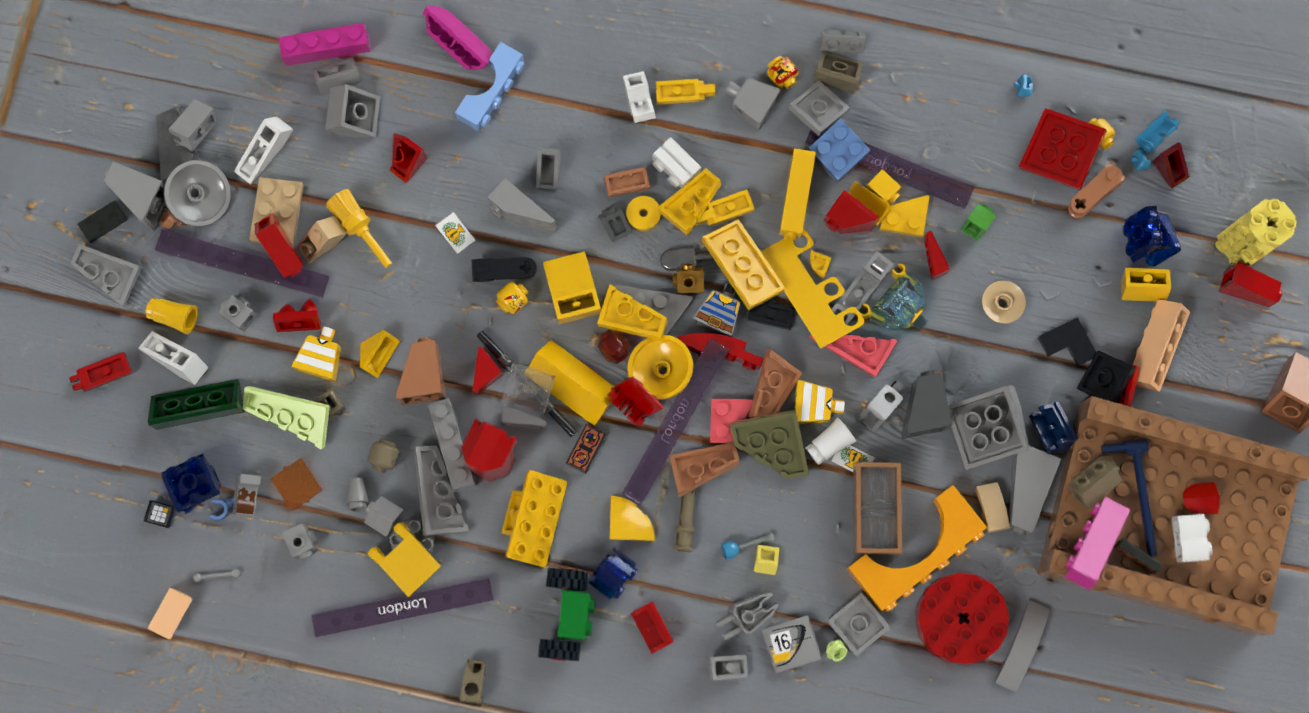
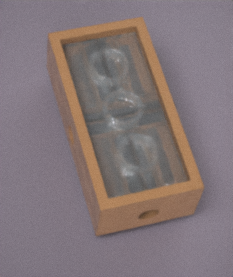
[853,462,902,555]

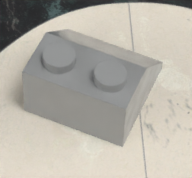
[325,84,381,138]

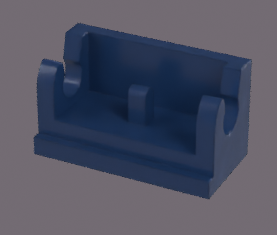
[1029,401,1078,454]

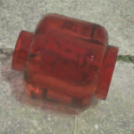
[597,330,630,364]

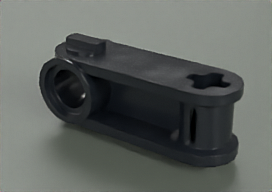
[471,257,537,282]

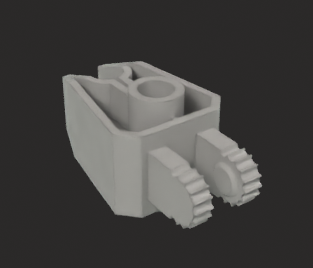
[716,593,778,640]

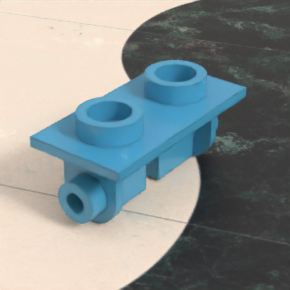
[1135,110,1179,153]

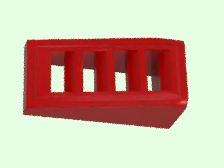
[924,230,950,280]

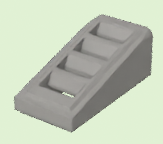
[502,406,548,430]

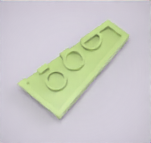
[242,386,330,450]

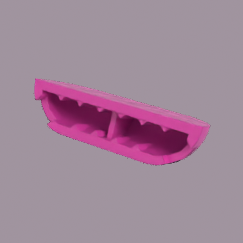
[423,5,492,70]

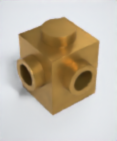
[672,263,704,293]

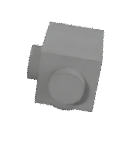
[218,296,257,332]
[364,496,403,537]
[282,523,318,560]

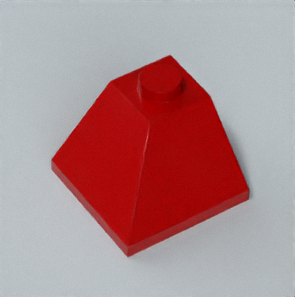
[824,190,879,234]

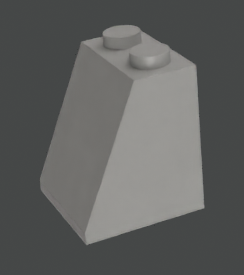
[104,161,166,231]

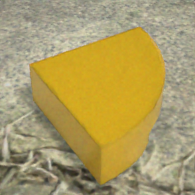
[809,250,832,279]

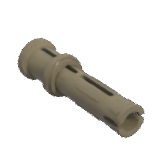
[673,488,696,552]

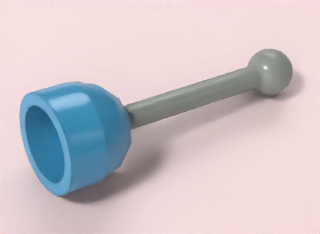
[721,533,775,560]

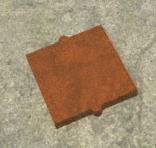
[270,458,323,511]

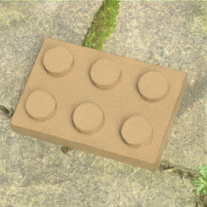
[249,177,304,246]

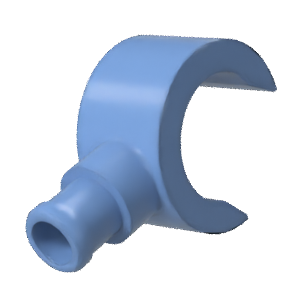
[209,496,234,521]

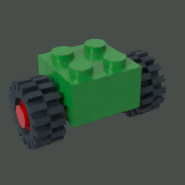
[538,568,595,661]

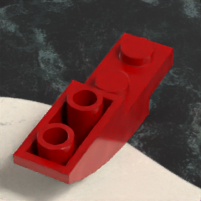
[677,333,764,371]

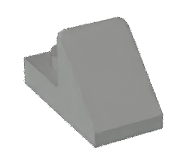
[708,655,748,681]

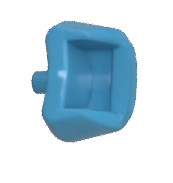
[1014,74,1033,97]
[1131,149,1151,171]

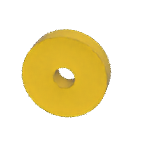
[626,196,661,232]

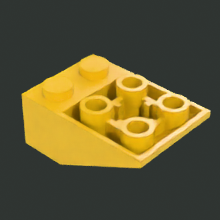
[543,251,601,325]

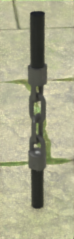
[477,330,577,437]

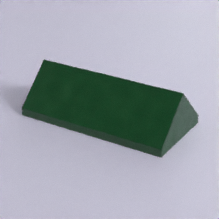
[148,379,245,430]

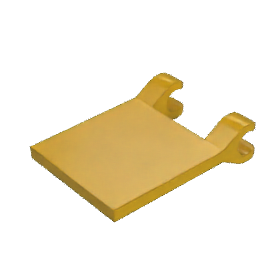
[368,522,441,597]

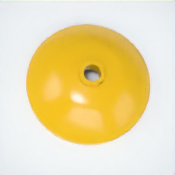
[627,335,693,400]

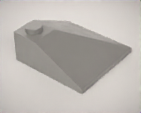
[948,385,1029,470]

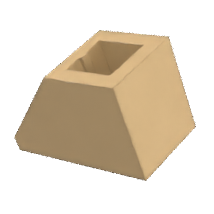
[296,216,347,264]

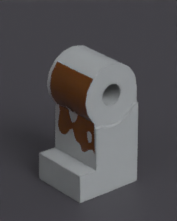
[233,474,261,518]

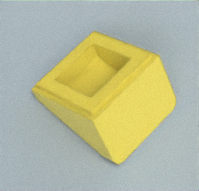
[754,544,779,575]

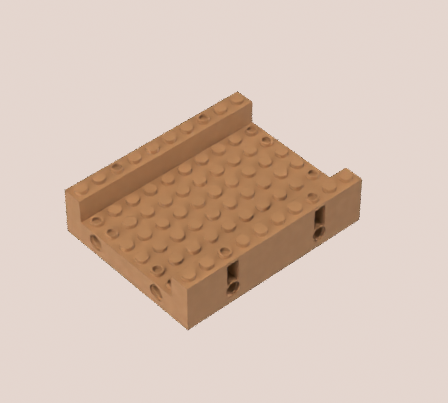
[1037,396,1309,636]

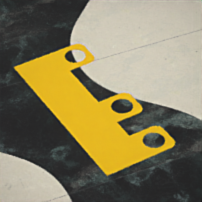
[761,229,864,349]

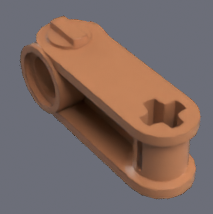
[1068,163,1126,219]

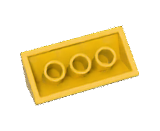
[524,340,614,427]

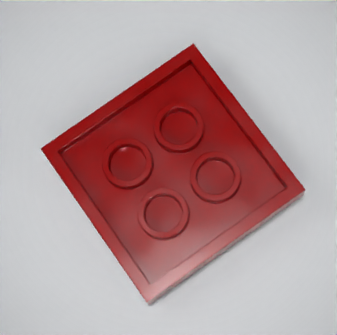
[1019,108,1107,190]

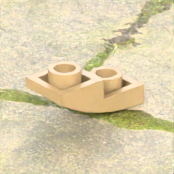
[975,482,1010,533]

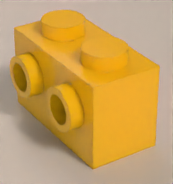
[1121,268,1171,302]

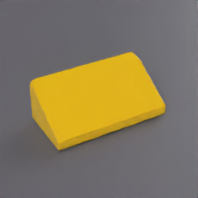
[848,181,891,226]

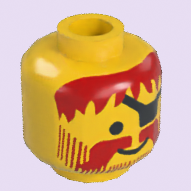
[767,56,799,89]

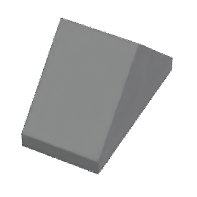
[536,148,561,190]

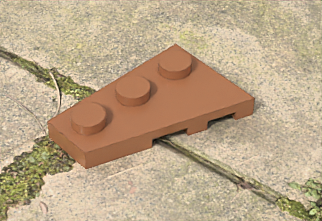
[749,349,802,418]
[669,442,740,497]

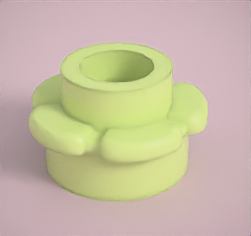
[826,640,847,662]

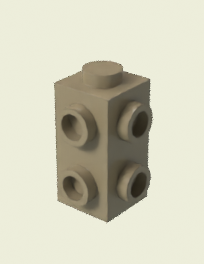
[1067,456,1122,510]

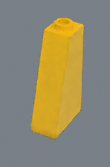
[779,148,816,240]

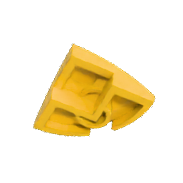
[610,496,655,541]

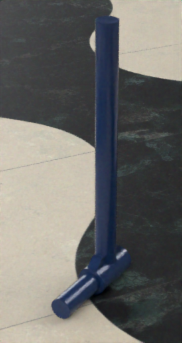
[1101,438,1157,557]

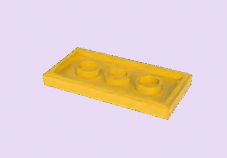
[701,219,786,310]

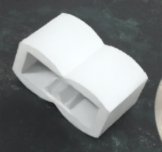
[1172,514,1212,562]

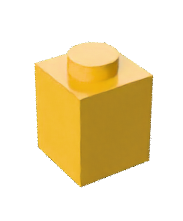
[866,170,901,205]

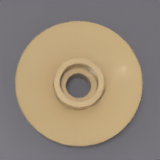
[982,280,1026,324]

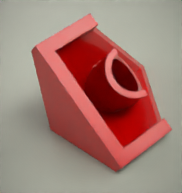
[389,133,427,183]

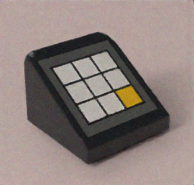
[144,500,175,528]

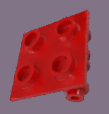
[608,376,664,426]

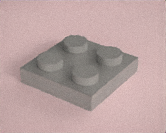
[788,80,850,136]
[827,592,891,657]

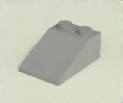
[487,178,557,234]

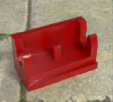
[631,601,674,654]

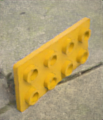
[501,470,567,568]

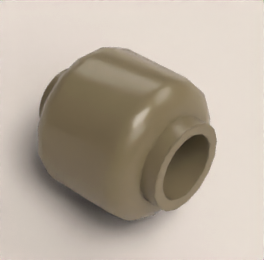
[368,439,400,473]

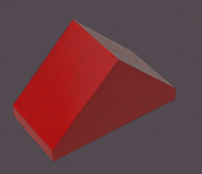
[472,347,503,394]

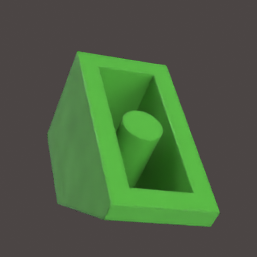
[960,204,996,241]

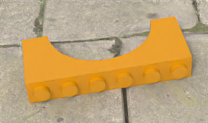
[846,485,987,612]

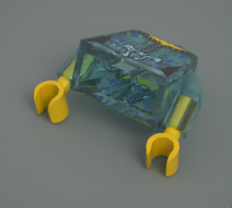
[859,264,927,330]

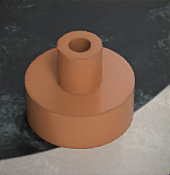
[159,208,182,229]

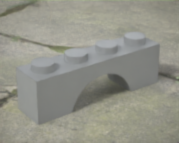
[428,398,477,493]

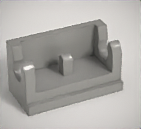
[169,99,218,152]

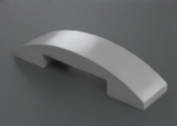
[832,251,894,325]
[994,600,1050,692]

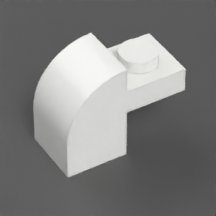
[623,71,656,123]

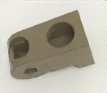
[460,659,486,705]

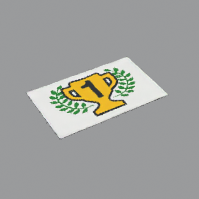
[435,212,475,254]
[832,445,875,472]

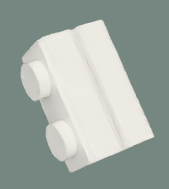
[652,138,702,188]

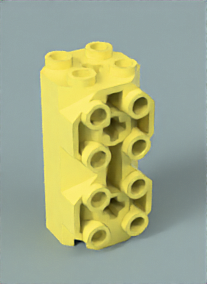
[1215,199,1297,267]

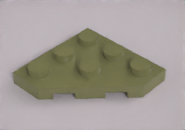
[730,410,809,479]

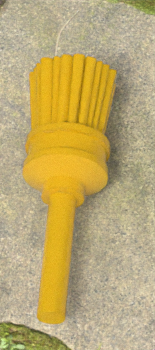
[326,189,392,268]

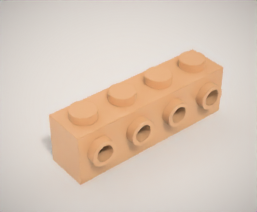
[1133,299,1190,392]

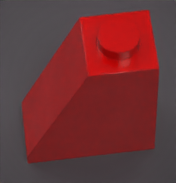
[254,213,303,278]
[1219,262,1282,307]

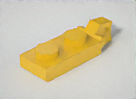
[655,79,716,105]
[696,190,755,226]

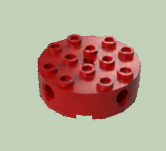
[915,573,1009,664]

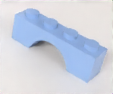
[455,42,525,132]

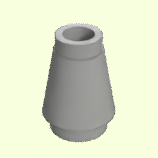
[347,477,369,512]

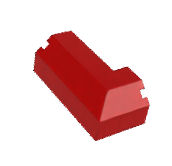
[461,419,518,482]

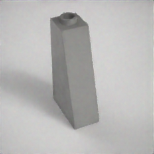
[1008,446,1061,536]

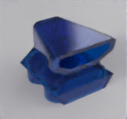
[1123,205,1181,266]
[161,453,221,514]

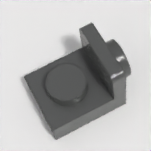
[598,206,632,242]

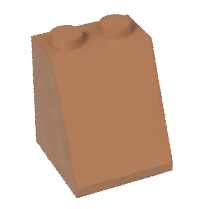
[396,337,446,405]
[1261,352,1309,433]

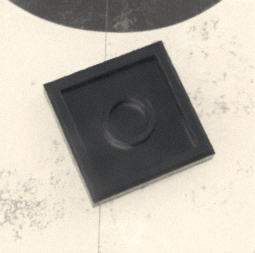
[1076,350,1136,403]

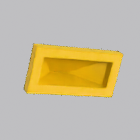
[360,330,400,378]

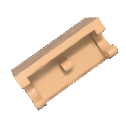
[147,587,192,640]

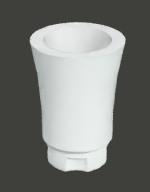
[805,417,857,465]

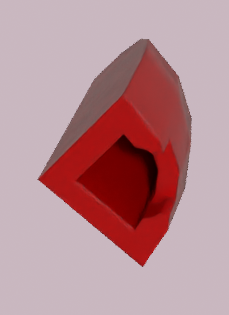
[1183,482,1220,515]

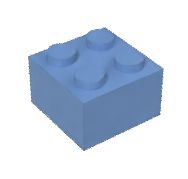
[808,119,870,183]

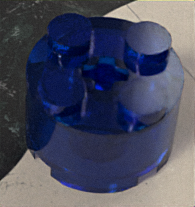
[588,547,638,600]

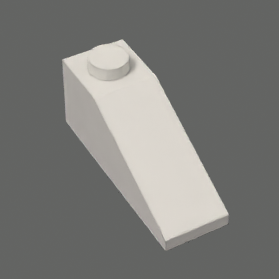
[234,117,293,184]
[139,331,208,385]

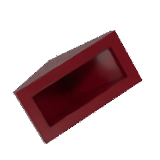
[1153,142,1190,188]

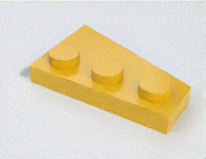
[658,168,721,236]

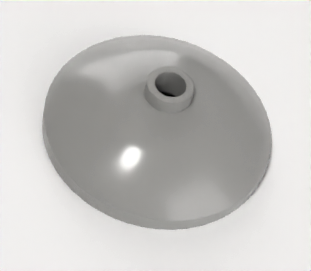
[164,160,231,226]

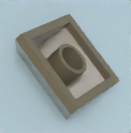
[813,51,863,94]

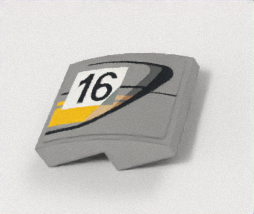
[762,615,822,673]

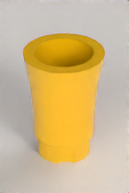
[145,298,198,335]

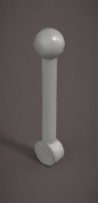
[193,569,241,582]

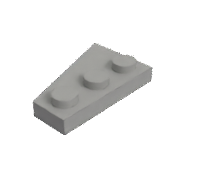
[70,244,141,308]

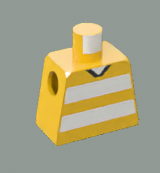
[291,326,341,382]
[794,380,845,425]

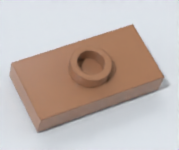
[603,167,650,198]

